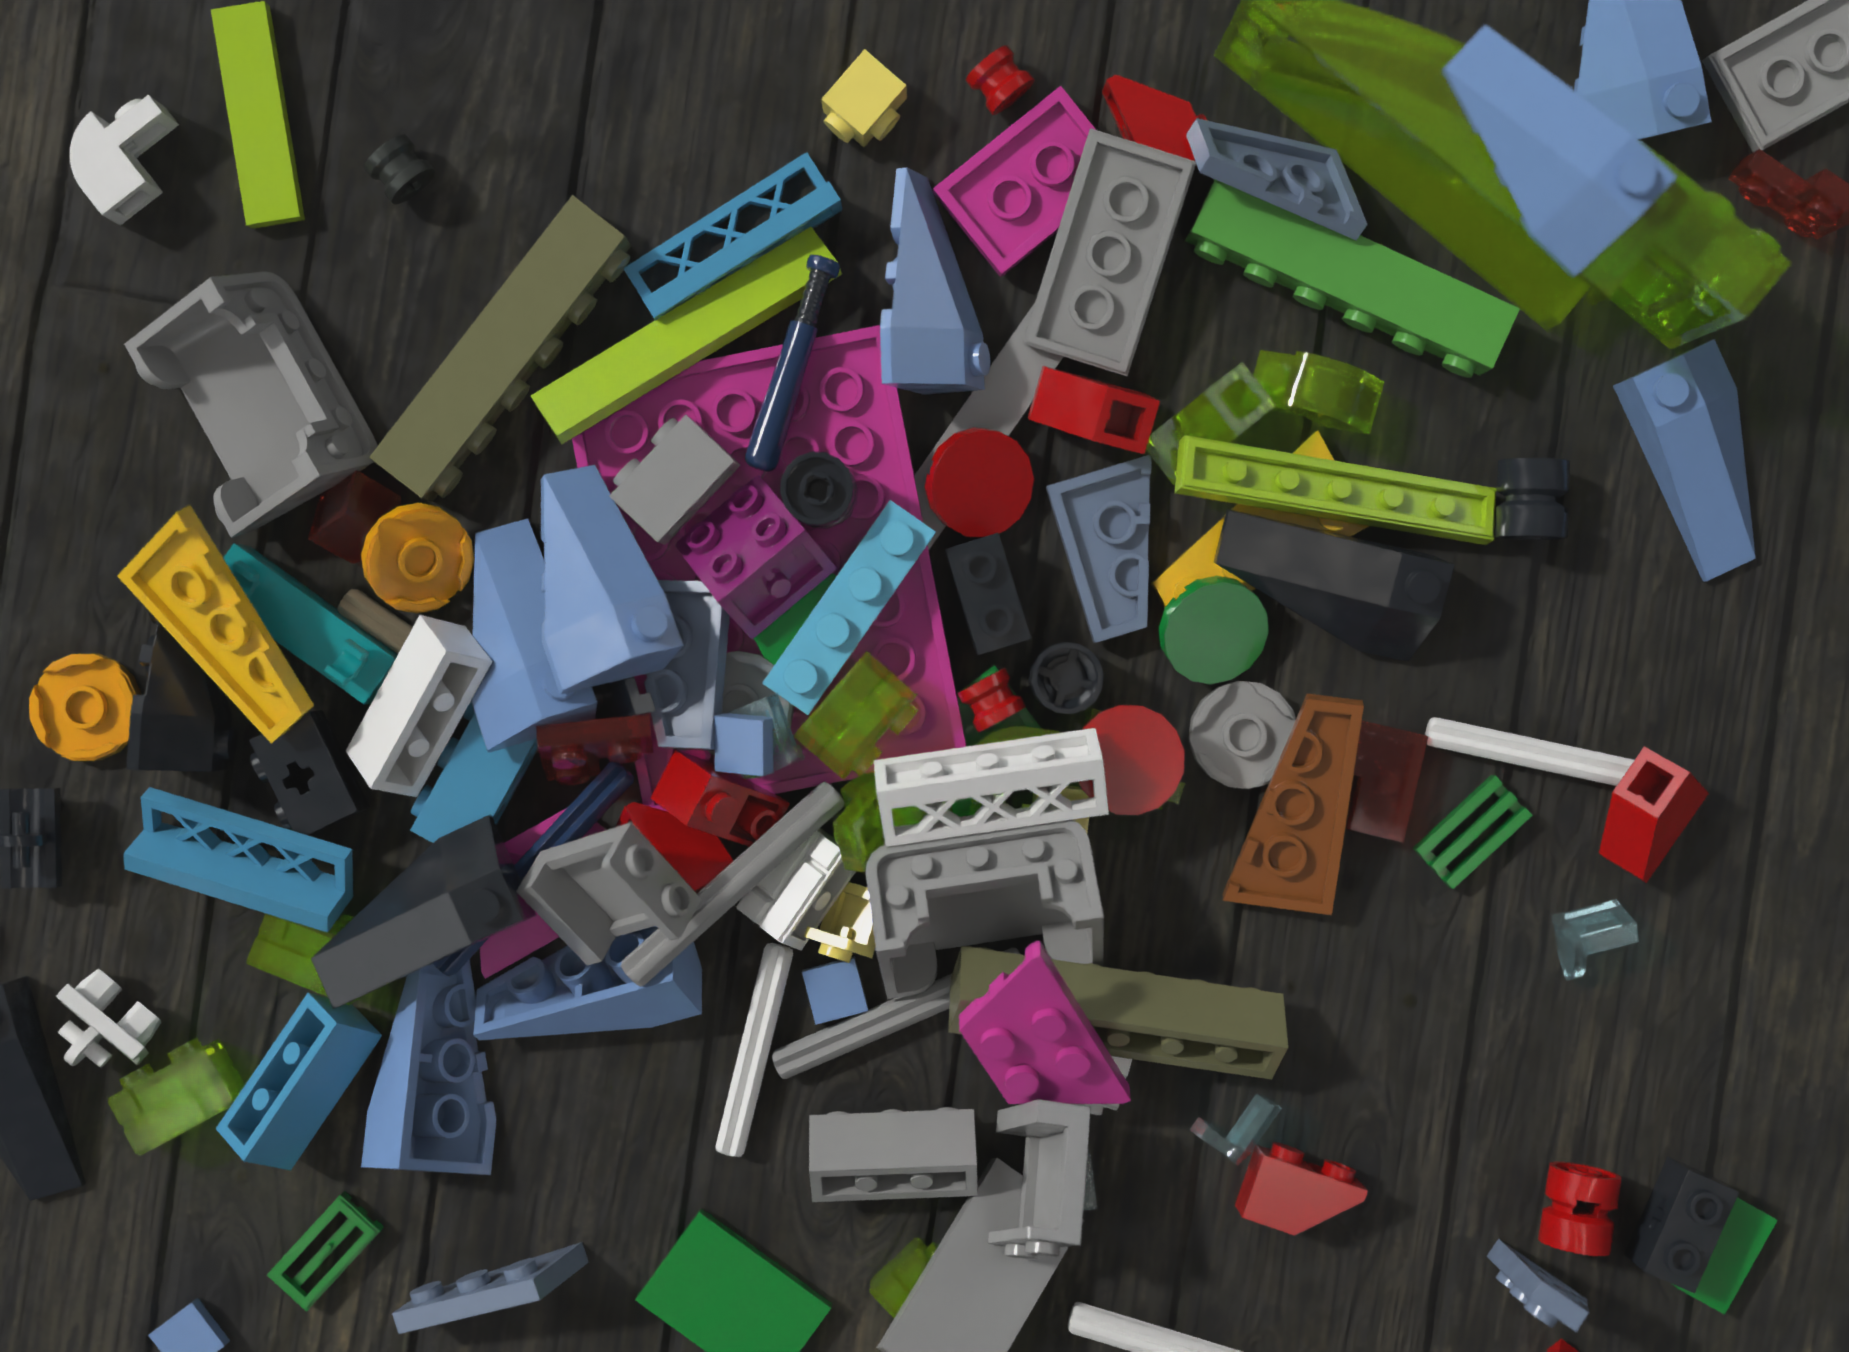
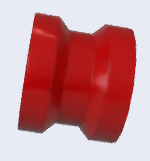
[965,45,1035,115]
[957,668,1026,732]

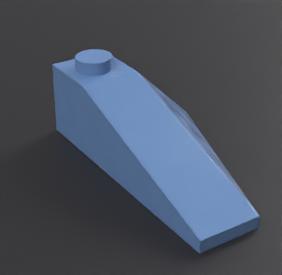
[1574,0,1712,139]
[1442,25,1677,278]
[880,167,990,395]
[1613,339,1756,582]
[541,465,684,694]
[471,518,597,753]
[473,926,702,1040]
[361,960,496,1175]

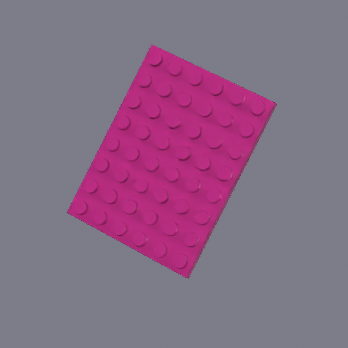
[572,325,967,811]

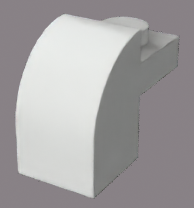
[70,95,179,225]

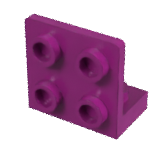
[676,476,837,640]

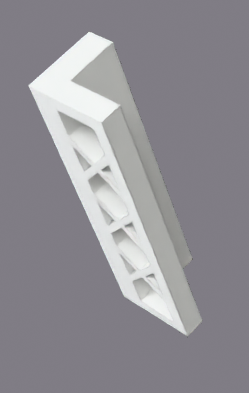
[873,728,1109,847]

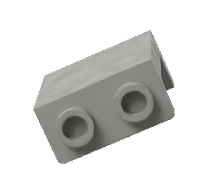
[516,822,701,965]
[988,1099,1091,1259]

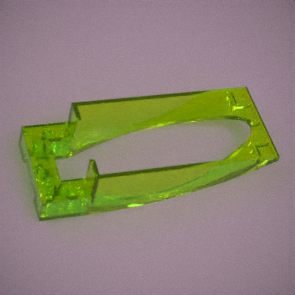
[1214,0,1791,350]

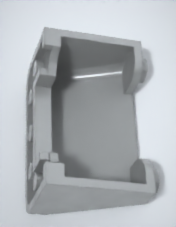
[124,272,378,538]
[866,820,1103,999]

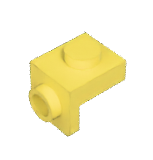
[804,882,876,963]

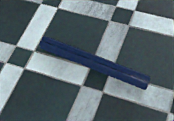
[433,761,634,976]

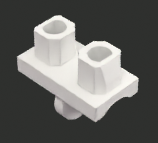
[56,969,161,1068]

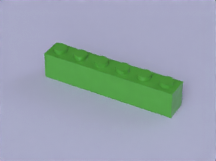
[1185,179,1520,378]

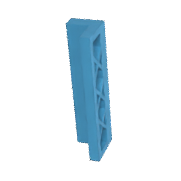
[624,152,842,320]
[123,787,353,933]

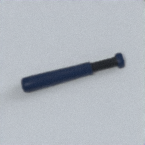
[745,254,840,472]

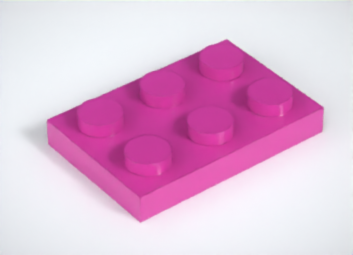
[933,86,1096,277]

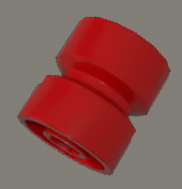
[1538,1161,1622,1256]

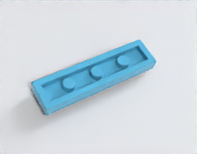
[762,500,936,715]

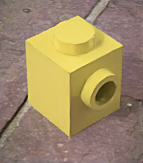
[821,49,907,147]

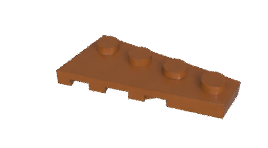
[1223,693,1364,915]

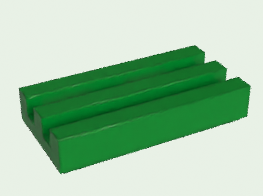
[1412,775,1533,889]
[267,1191,384,1312]

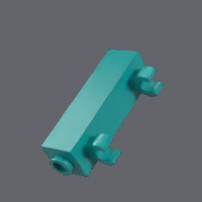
[223,543,398,704]

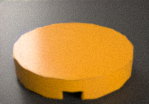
[361,503,474,614]
[29,654,142,761]

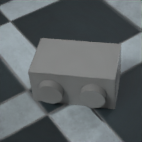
[609,415,741,545]

